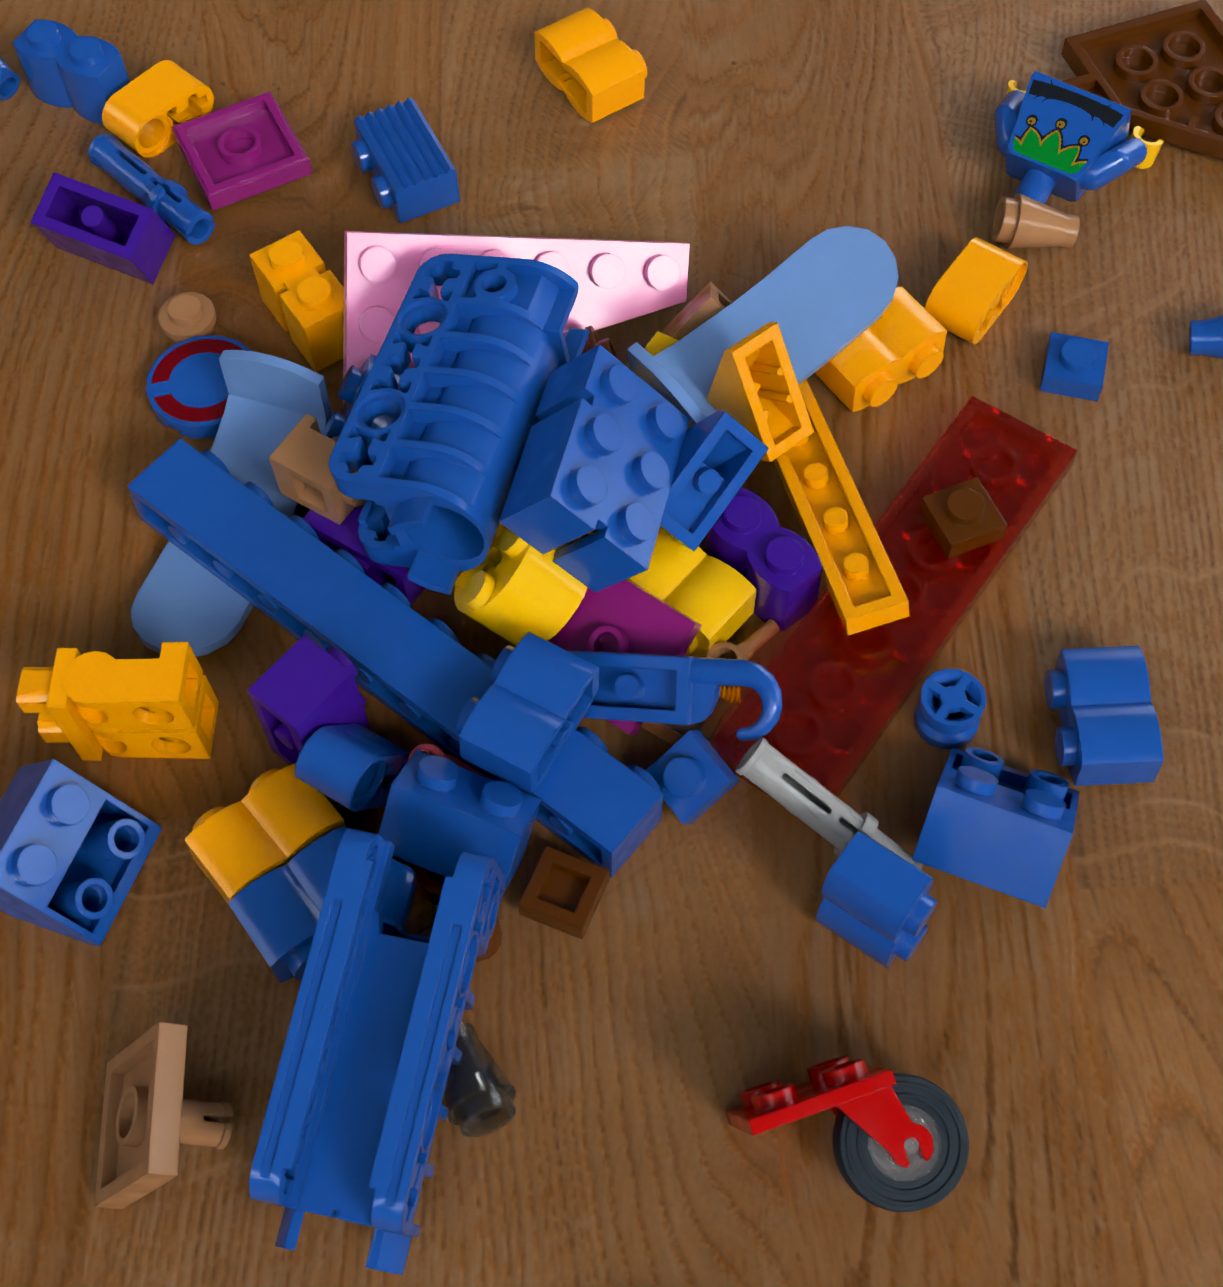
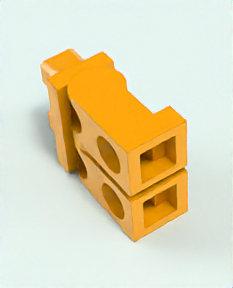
[16,642,219,761]

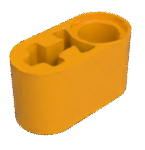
[102,60,214,158]
[925,237,1028,345]

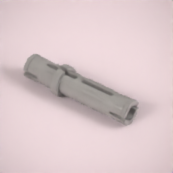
[735,737,923,870]

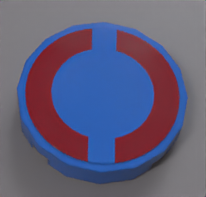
[146,335,251,439]

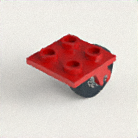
[725,1055,969,1212]

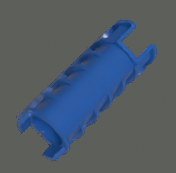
[328,254,590,595]
[249,828,507,1275]

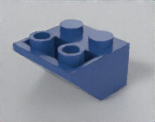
[912,747,1080,908]
[0,759,163,946]

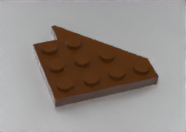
[1061,0,1223,160]

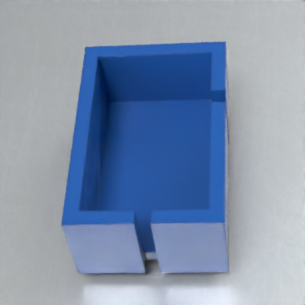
[499,344,690,592]

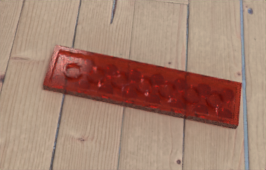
[710,396,1078,797]

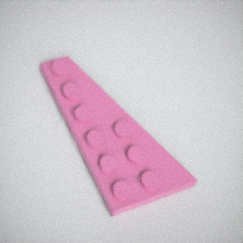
[343,231,690,405]

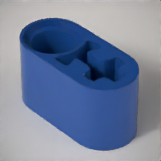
[295,723,410,812]

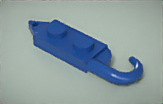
[568,650,783,741]

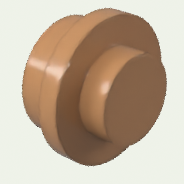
[158,292,216,343]

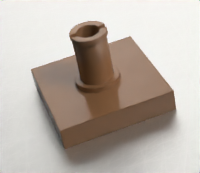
[94,1022,234,1209]

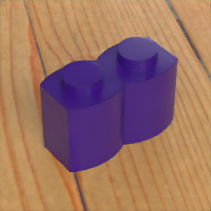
[703,487,822,631]

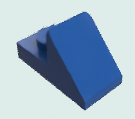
[660,410,769,551]

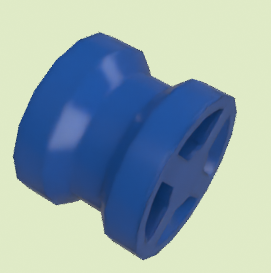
[914,669,986,749]

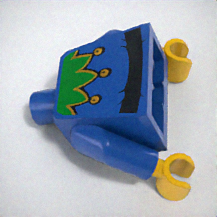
[994,71,1164,204]

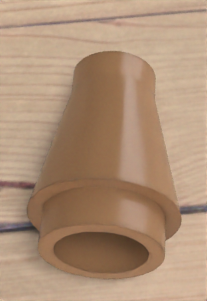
[991,193,1080,249]

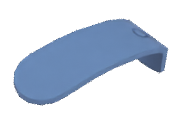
[627,226,899,429]
[130,350,332,657]

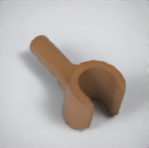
[706,619,780,688]

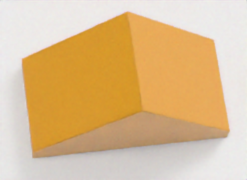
[706,322,814,462]

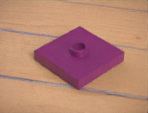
[171,91,313,211]
[548,579,702,735]

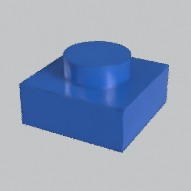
[1039,332,1109,402]
[646,730,740,825]

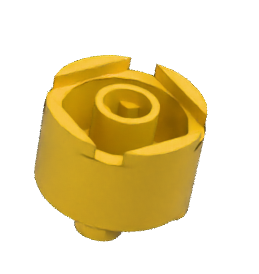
[454,523,588,646]

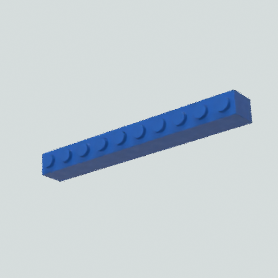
[127,438,663,878]

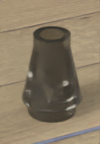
[444,1023,516,1137]

